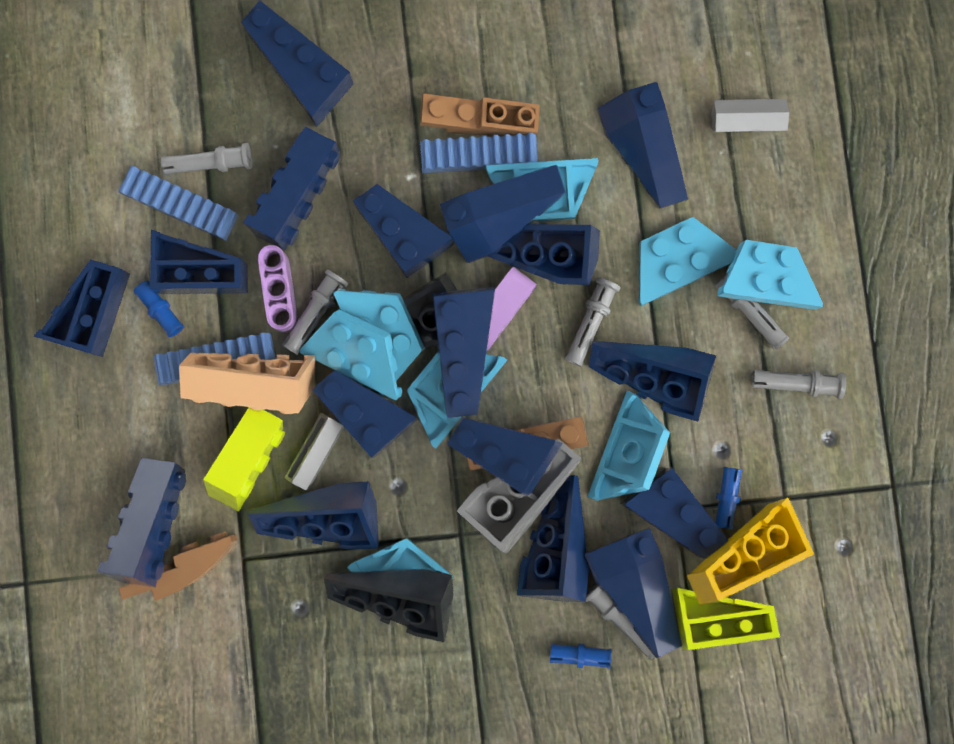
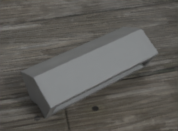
[711,99,789,132]
[284,413,344,490]

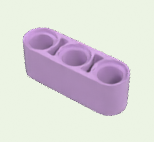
[258,245,298,333]
[487,267,537,351]

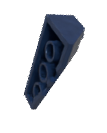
[597,82,688,209]
[440,165,567,263]
[487,224,600,285]
[589,341,716,422]
[517,475,589,602]
[248,481,379,550]
[584,528,682,658]

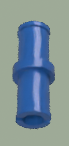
[133,281,184,337]
[715,467,743,529]
[550,643,612,669]

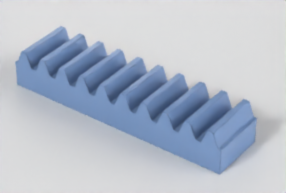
[420,133,538,173]
[118,165,238,241]
[153,333,276,386]

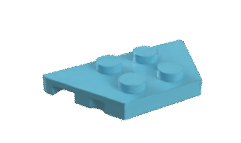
[486,158,598,223]
[638,217,737,307]
[717,240,823,310]
[333,289,425,396]
[300,309,402,400]
[407,351,507,449]
[587,391,670,501]
[347,538,453,642]

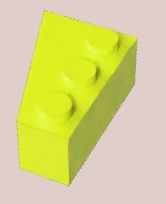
[203,407,285,512]
[672,588,780,650]

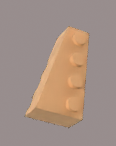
[179,353,315,414]

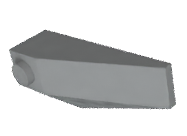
[457,439,582,553]

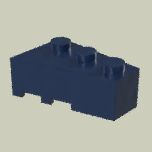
[353,184,454,278]
[150,230,248,294]
[34,260,130,357]
[312,370,419,458]
[447,418,563,495]
[620,468,729,559]

